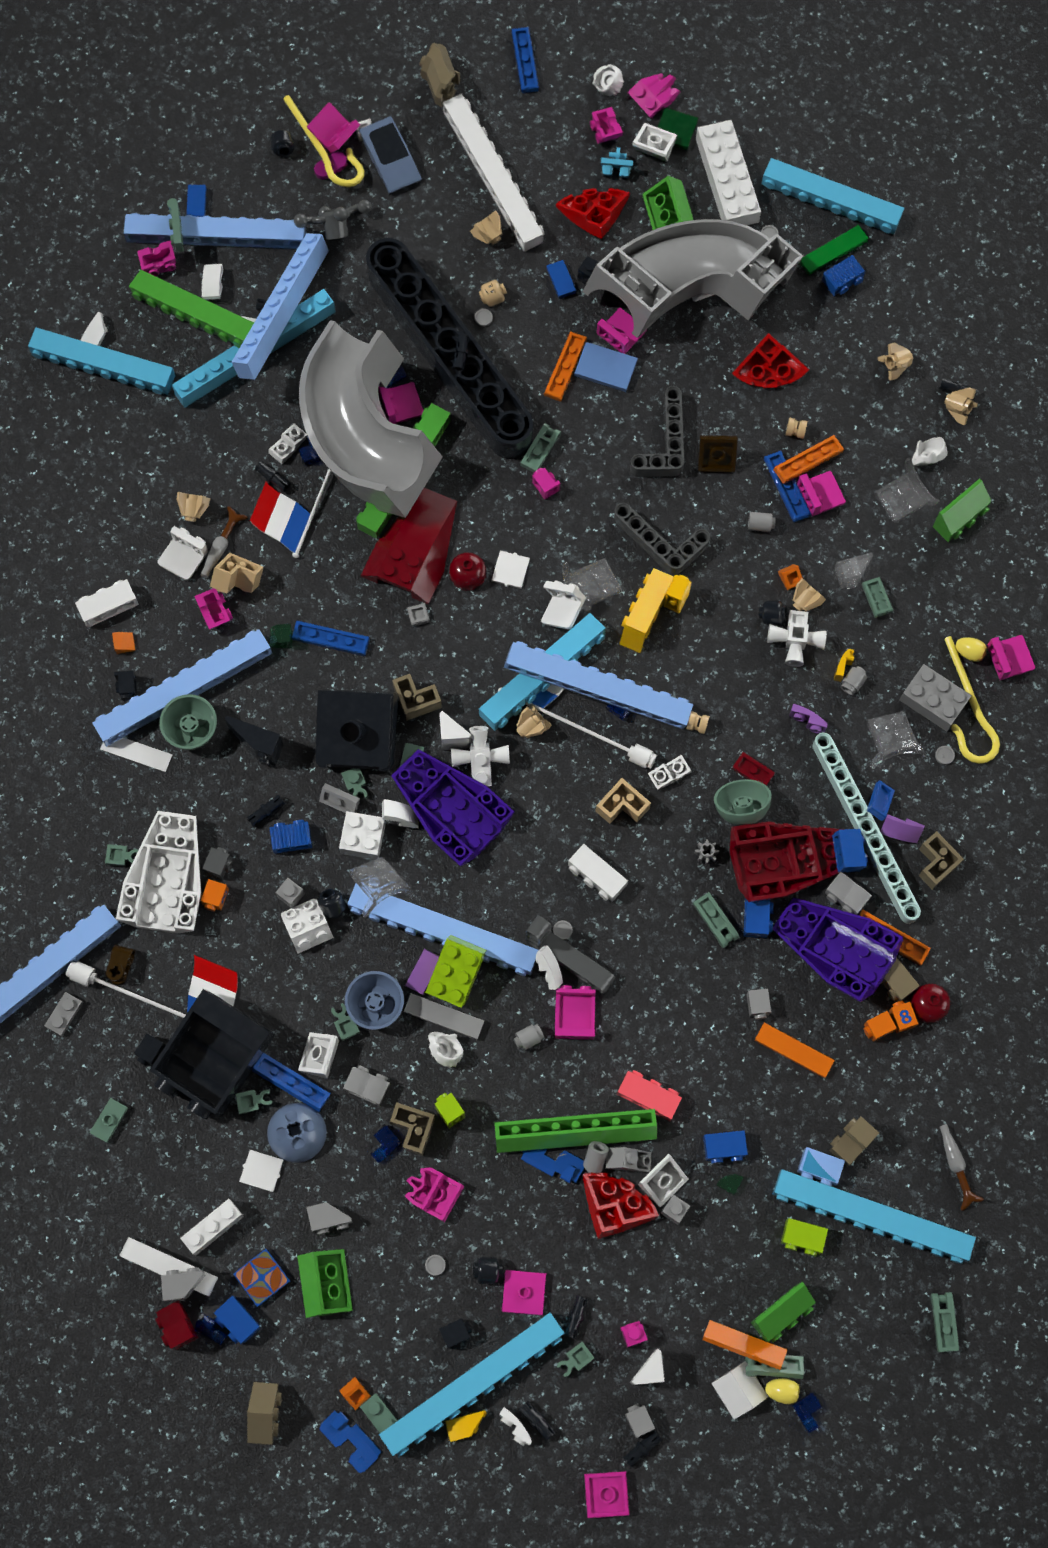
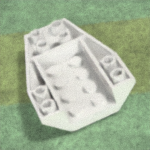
[116,811,201,933]

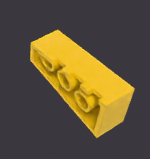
[620,568,673,653]

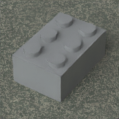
[899,664,972,732]

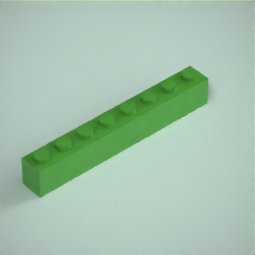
[129,270,254,348]
[356,403,451,539]
[495,1109,657,1153]

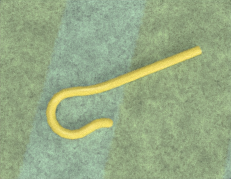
[284,95,365,187]
[944,636,1000,764]

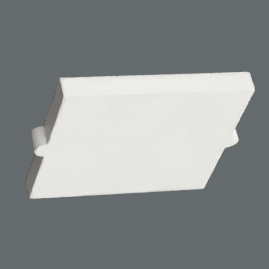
[492,551,530,589]
[239,1150,284,1192]

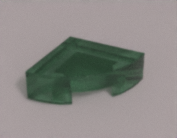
[716,1174,744,1195]

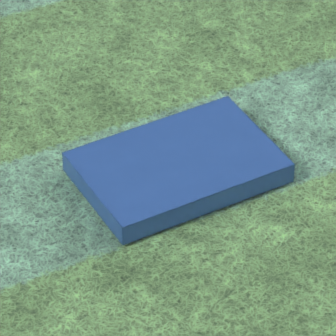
[574,342,638,392]

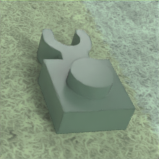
[341,768,368,799]
[105,844,138,867]
[331,1003,360,1041]
[235,1090,272,1115]
[557,1342,595,1377]

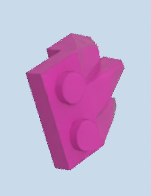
[627,73,680,119]
[405,1167,464,1222]

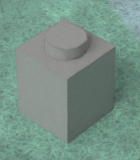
[275,878,305,908]
[746,989,771,1020]
[661,1194,690,1225]
[625,1403,655,1438]

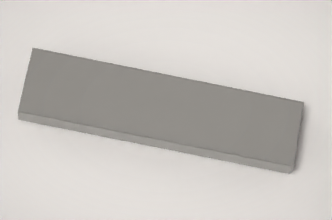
[404,993,485,1040]

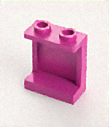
[555,985,596,1040]

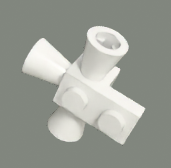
[767,610,826,667]
[451,726,510,786]

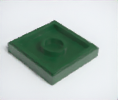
[658,107,698,150]

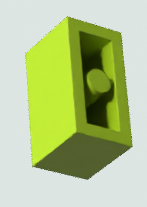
[435,1093,465,1128]
[781,1218,828,1257]

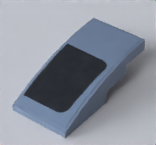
[359,116,422,194]

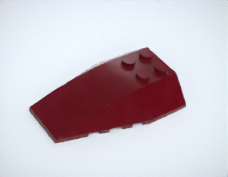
[361,488,457,605]
[730,821,844,902]

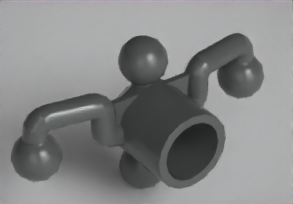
[293,200,372,240]

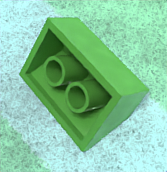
[642,176,693,230]
[933,479,991,542]
[297,1249,353,1318]
[750,1282,816,1342]

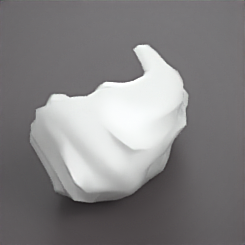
[592,64,624,96]
[912,437,948,466]
[428,1032,463,1068]

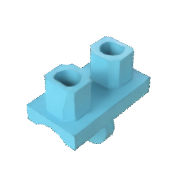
[601,147,633,178]

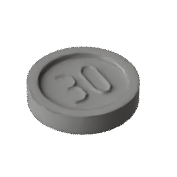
[761,225,779,238]
[475,309,493,327]
[935,746,955,765]
[553,920,573,940]
[425,1255,446,1276]

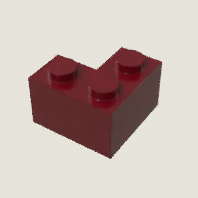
[155,1300,199,1350]

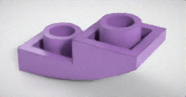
[789,704,828,734]
[880,814,925,843]
[405,948,439,995]

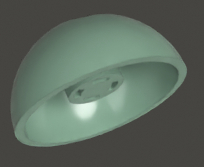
[160,694,217,750]
[714,779,772,826]

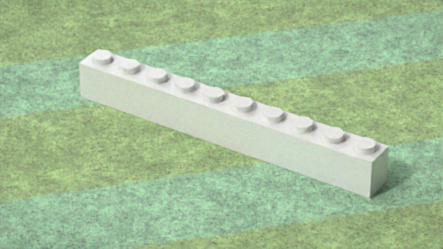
[443,94,545,252]

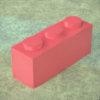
[617,1070,682,1121]

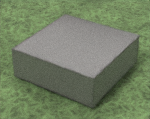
[407,603,430,627]

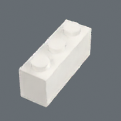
[75,579,139,628]
[568,844,628,902]
[180,1199,244,1256]

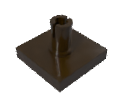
[698,435,738,472]

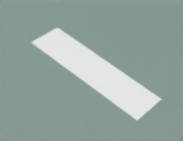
[100,738,172,772]

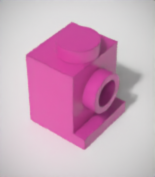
[532,468,560,500]
[620,1321,648,1347]

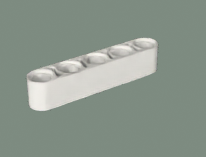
[119,1237,218,1296]

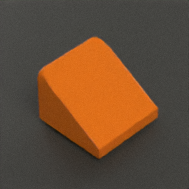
[778,564,803,590]
[112,632,136,654]
[340,1377,371,1410]

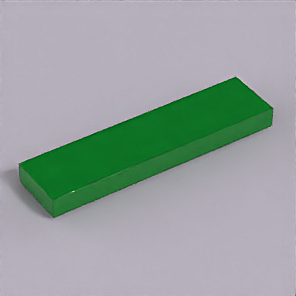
[800,225,869,275]

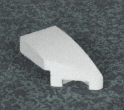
[80,312,108,346]

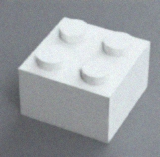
[339,811,386,860]

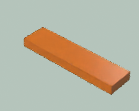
[544,331,587,402]
[773,435,844,484]
[859,909,931,966]
[754,1023,835,1078]
[703,1320,787,1370]

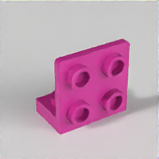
[307,103,360,153]
[596,308,647,354]
[378,382,424,424]
[797,471,846,516]
[987,635,1035,680]

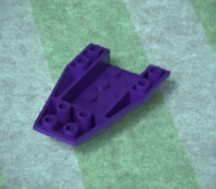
[391,749,515,867]
[773,897,904,1002]

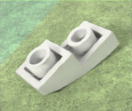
[202,264,224,300]
[268,424,307,464]
[648,755,692,790]
[382,799,419,828]
[536,945,563,990]
[500,1407,532,1446]

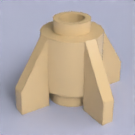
[470,211,502,245]
[878,343,913,380]
[945,387,978,425]
[176,492,210,522]
[792,578,826,612]
[516,703,552,738]

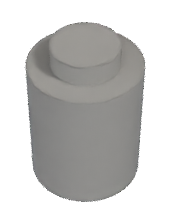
[748,512,776,532]
[583,1141,609,1173]

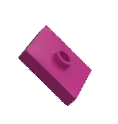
[502,1270,546,1315]
[584,1471,629,1518]

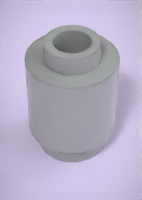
[841,666,868,695]
[514,1024,544,1051]

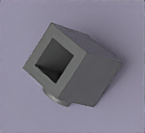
[202,847,233,880]

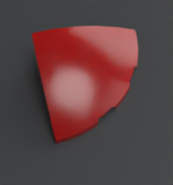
[556,188,630,239]
[732,333,809,388]
[583,1173,659,1239]

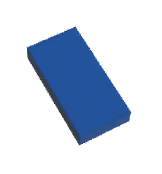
[187,185,206,217]
[546,260,576,299]
[867,780,895,821]

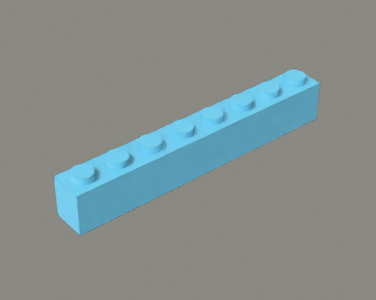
[761,158,904,234]
[28,327,175,395]
[479,613,606,731]

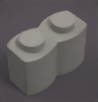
[825,872,872,915]
[343,1065,390,1106]

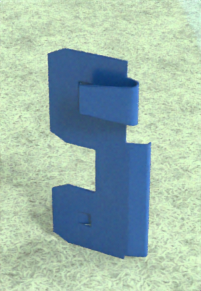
[521,1149,584,1183]
[320,1410,382,1473]

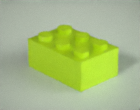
[425,935,487,1008]

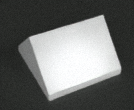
[632,123,677,161]
[439,711,472,750]
[298,1032,339,1079]
[638,1154,689,1207]
[630,1349,664,1385]
[711,1361,768,1419]

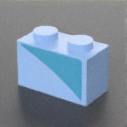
[797,1147,845,1187]

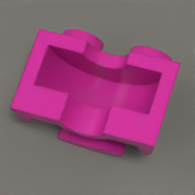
[590,107,623,144]
[137,240,176,276]
[195,588,233,630]

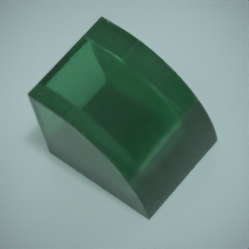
[269,624,293,648]

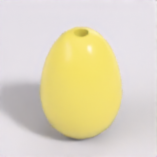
[955,637,987,662]
[765,1378,800,1404]

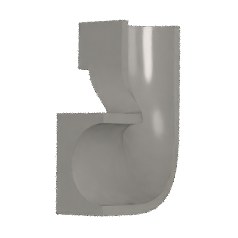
[583,219,804,338]
[299,320,442,518]

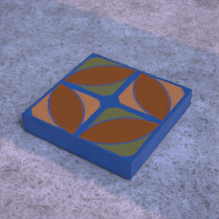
[234,1249,291,1307]

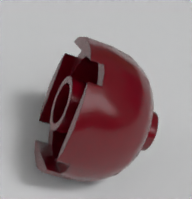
[449,552,486,591]
[910,983,950,1023]

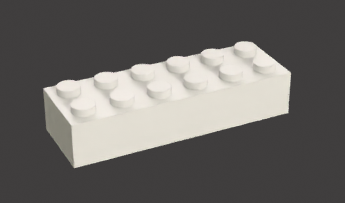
[696,120,761,225]

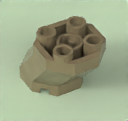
[420,43,460,107]

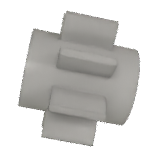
[694,839,719,865]

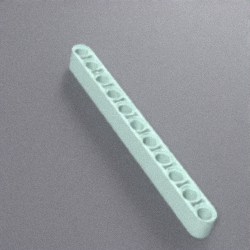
[813,732,921,924]

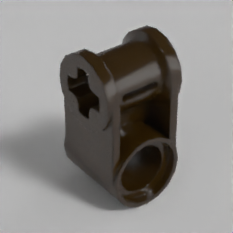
[106,945,135,985]

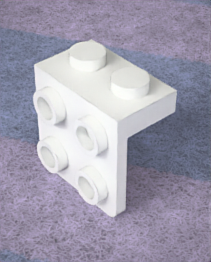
[158,526,208,581]
[541,581,586,630]
[281,899,334,954]

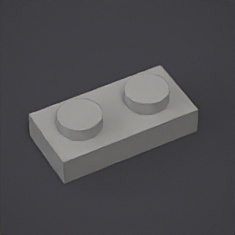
[319,783,360,813]
[44,992,83,1037]

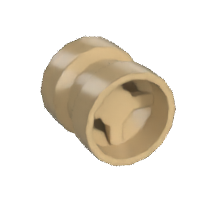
[786,417,808,439]
[686,711,710,734]

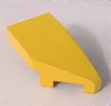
[834,649,854,682]
[445,1410,486,1442]

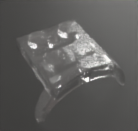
[875,458,940,523]
[562,558,622,612]
[867,711,926,770]
[349,857,413,918]

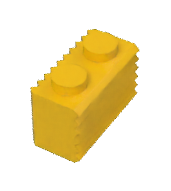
[663,575,692,613]

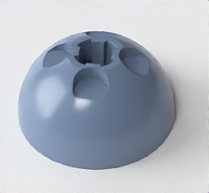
[345,971,404,1030]
[267,1103,327,1163]

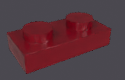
[732,752,775,786]

